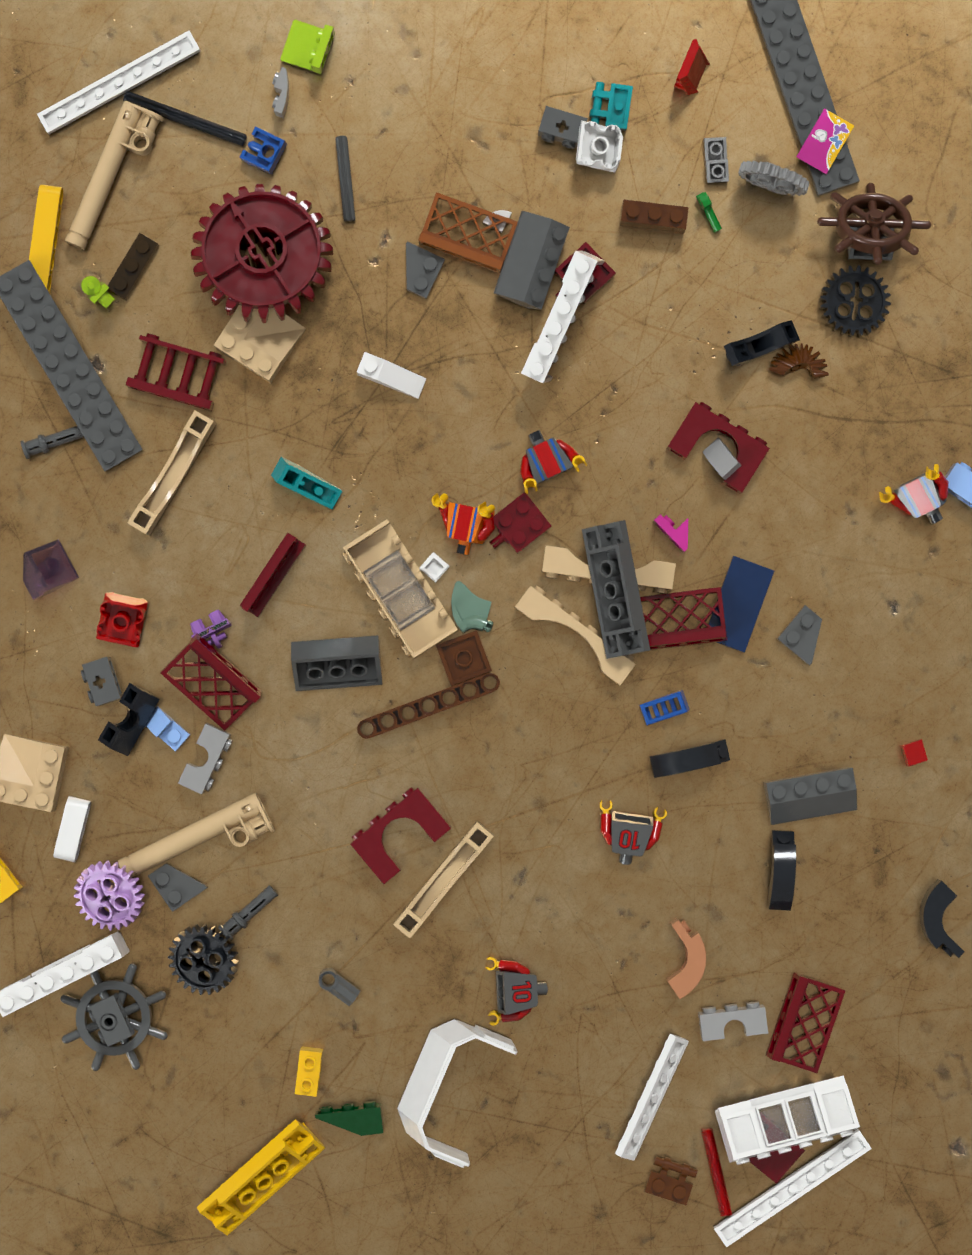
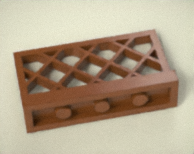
[418,192,518,273]

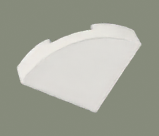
[482,210,512,233]

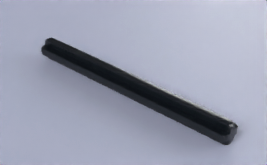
[123,91,247,146]

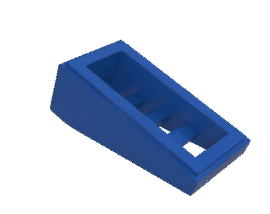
[640,690,690,725]

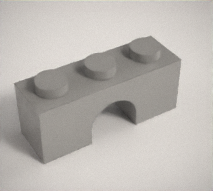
[178,723,233,794]
[698,1002,768,1041]

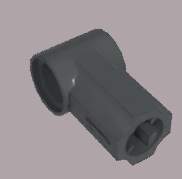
[319,968,361,1006]

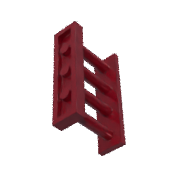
[126,333,226,412]

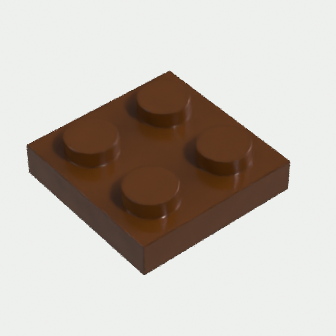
[436,630,492,686]

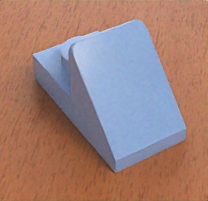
[146,706,190,751]

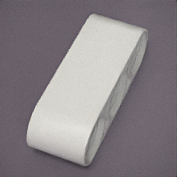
[53,796,91,863]

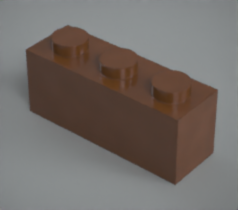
[620,199,689,234]

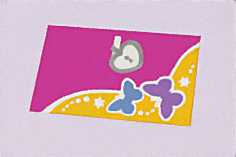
[796,108,854,174]

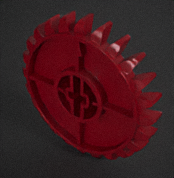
[191,184,333,323]

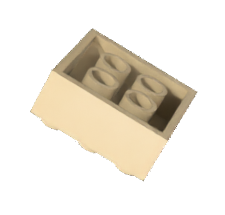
[214,305,306,383]
[0,734,69,812]

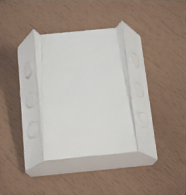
[576,120,623,173]

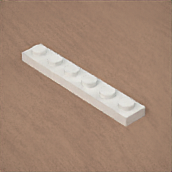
[615,1034,689,1161]

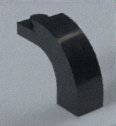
[724,320,800,366]
[650,739,730,778]
[768,830,796,911]
[920,879,965,958]

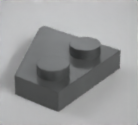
[406,241,445,300]
[777,605,822,666]
[148,863,208,912]

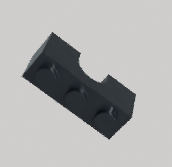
[98,683,160,756]

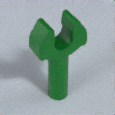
[696,192,722,232]

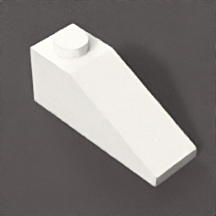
[357,352,426,399]

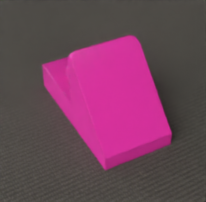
[653,514,688,553]

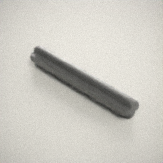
[335,136,355,222]

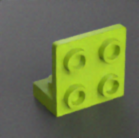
[280,20,335,74]

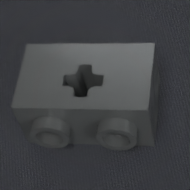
[538,106,588,149]
[81,657,123,706]

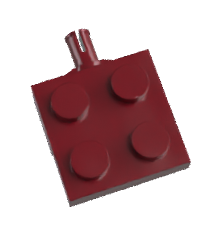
[554,242,616,304]
[489,492,552,554]

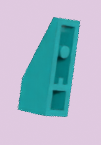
[271,457,342,509]

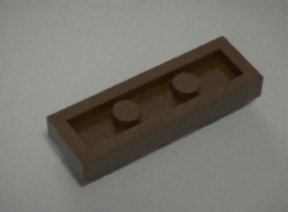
[108,232,159,301]

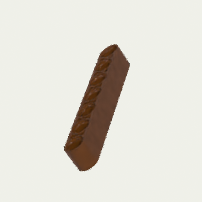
[357,673,500,739]

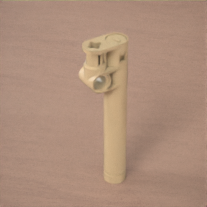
[65,101,164,250]
[118,792,275,877]

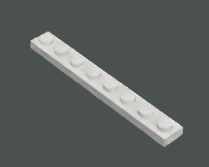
[37,31,201,134]
[713,1129,872,1247]

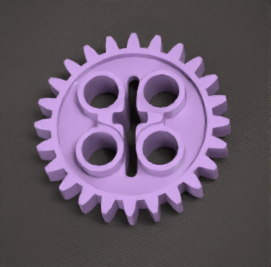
[74,860,145,931]

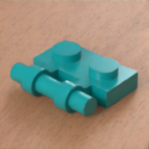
[589,82,633,131]

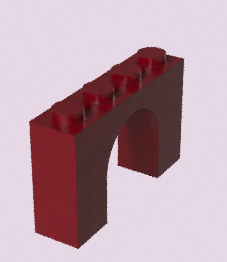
[666,402,770,494]
[350,787,452,884]

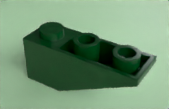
[315,1101,384,1136]

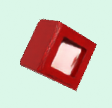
[901,739,928,766]

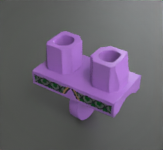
[190,610,232,649]

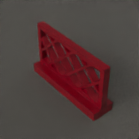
[240,533,306,618]
[640,587,728,650]
[160,633,261,731]
[766,972,845,1073]

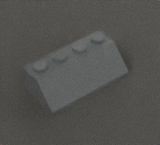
[494,211,570,310]
[291,635,383,691]
[763,767,857,825]

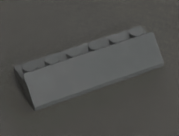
[582,520,650,659]

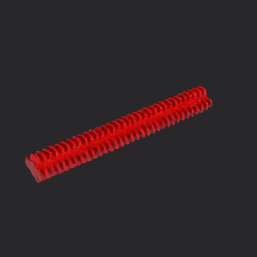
[701,1128,732,1216]

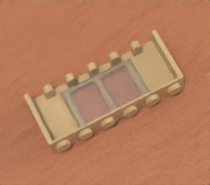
[342,519,458,658]

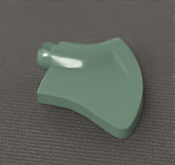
[451,581,493,633]

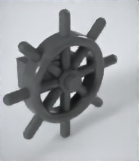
[60,963,168,1071]

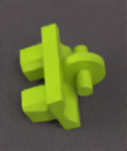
[81,276,115,308]

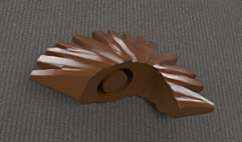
[769,343,829,379]

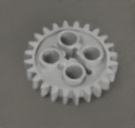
[738,161,810,196]

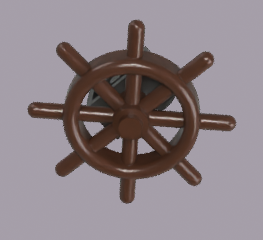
[817,183,931,265]

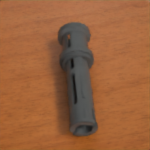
[20,426,83,459]
[218,885,278,941]

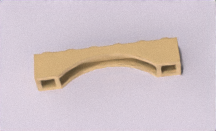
[127,410,216,536]
[542,546,676,594]
[515,585,636,685]
[393,821,494,938]

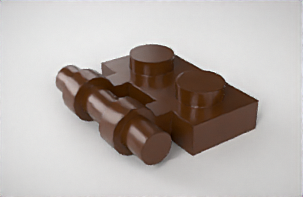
[644,1156,698,1206]

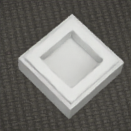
[419,552,450,583]

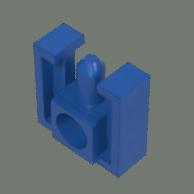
[240,126,287,175]

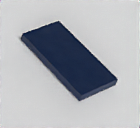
[708,556,774,653]

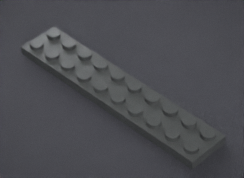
[750,0,860,196]
[0,260,143,472]

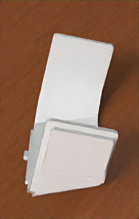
[397,1019,518,1168]

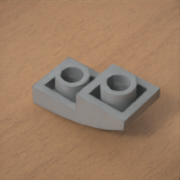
[272,67,289,119]
[704,137,729,183]
[703,437,741,480]

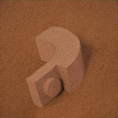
[666,918,706,999]

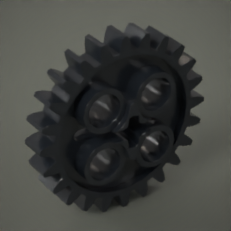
[819,265,891,337]
[168,924,239,995]

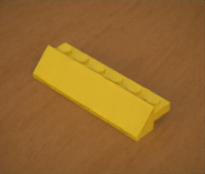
[197,1119,325,1236]

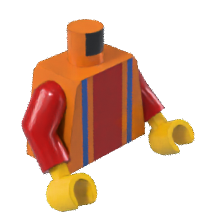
[431,493,495,555]

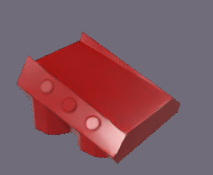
[674,39,710,95]
[96,592,148,648]

